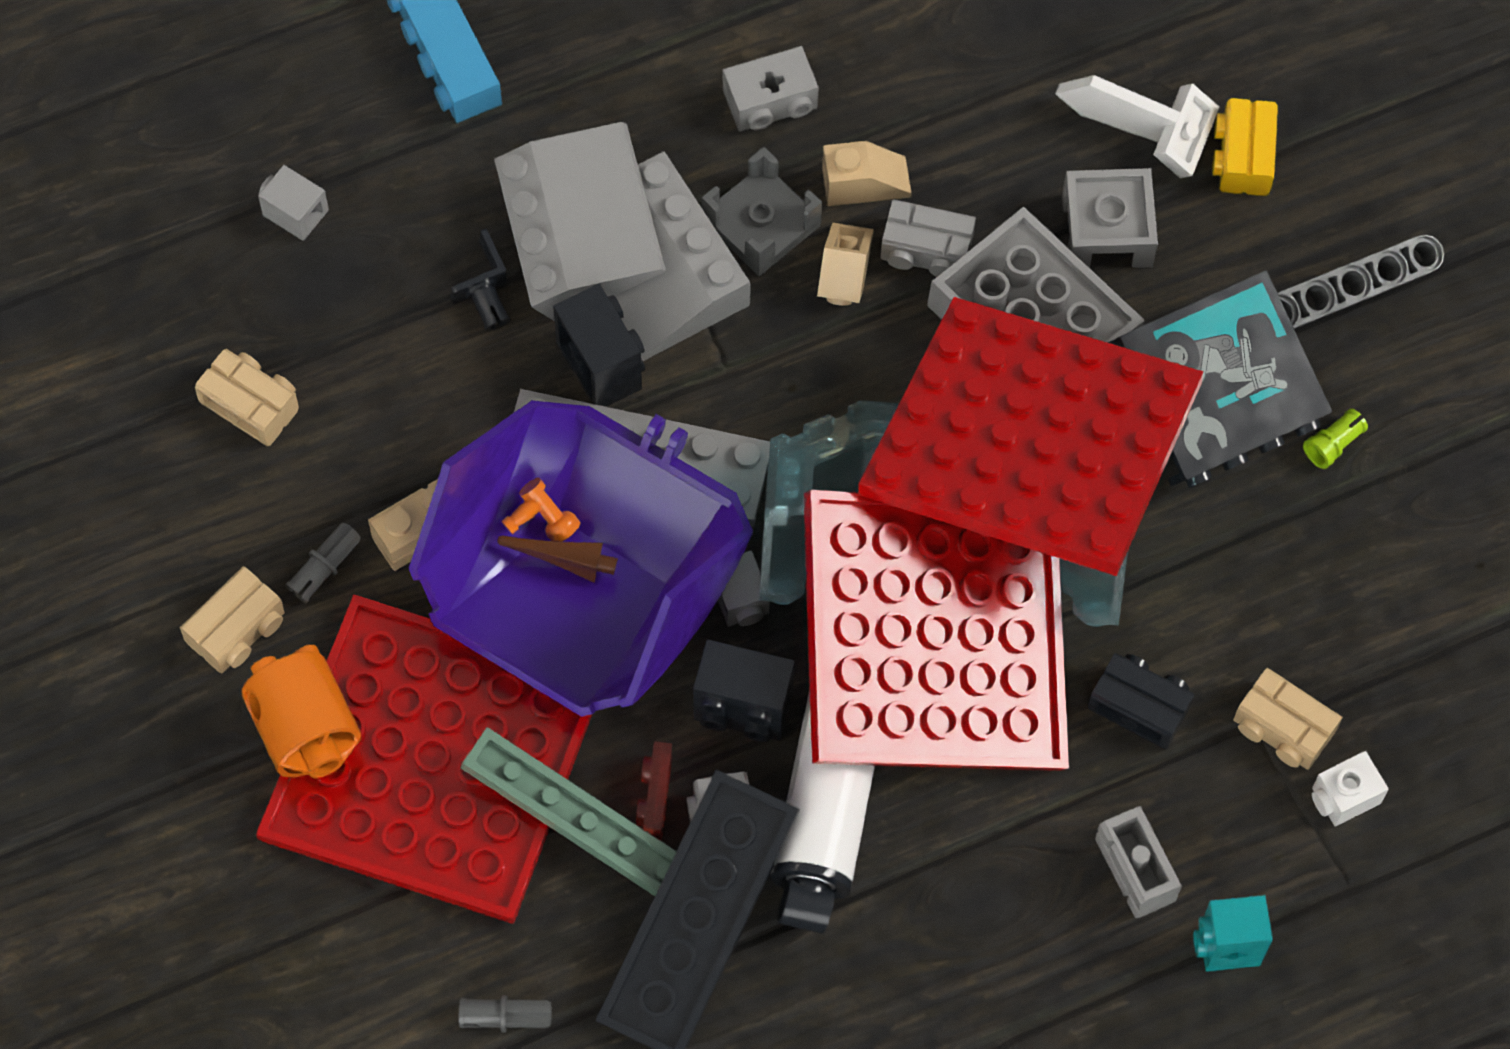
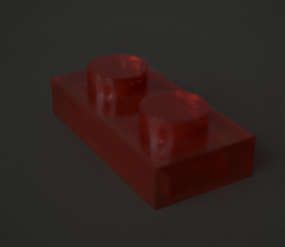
[636,742,673,842]

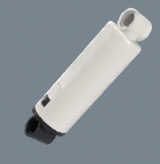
[770,689,875,934]

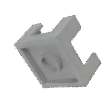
[1062,168,1158,268]

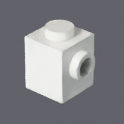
[1312,751,1389,827]

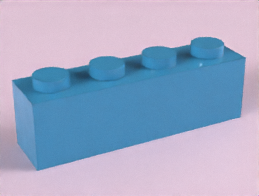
[387,0,502,123]

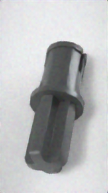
[285,523,361,603]
[459,995,552,1032]

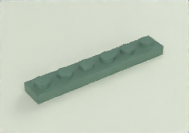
[461,727,676,896]

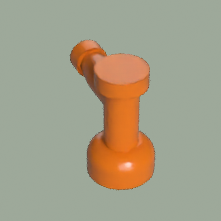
[501,477,580,542]

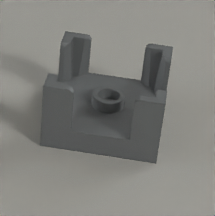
[702,147,822,276]

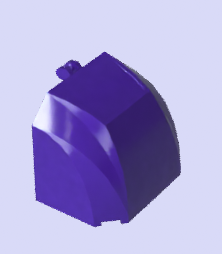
[409,400,753,717]

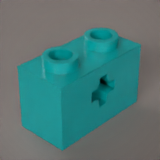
[1193,895,1273,972]

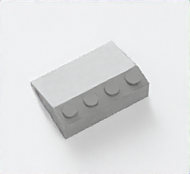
[494,122,666,321]
[615,151,750,361]
[927,207,1144,343]

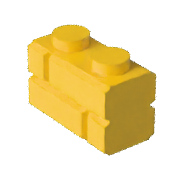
[1212,98,1278,196]

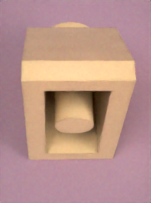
[822,141,911,206]
[817,223,874,306]

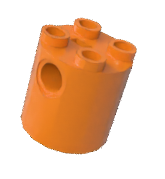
[242,645,361,778]

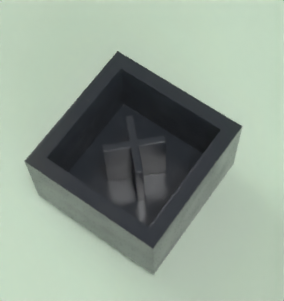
[553,283,645,407]
[693,640,795,742]

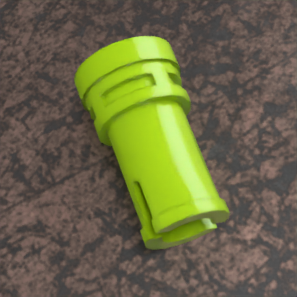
[1303,408,1368,469]

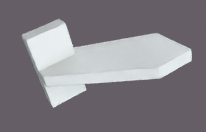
[1056,75,1219,178]

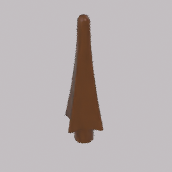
[497,536,618,583]

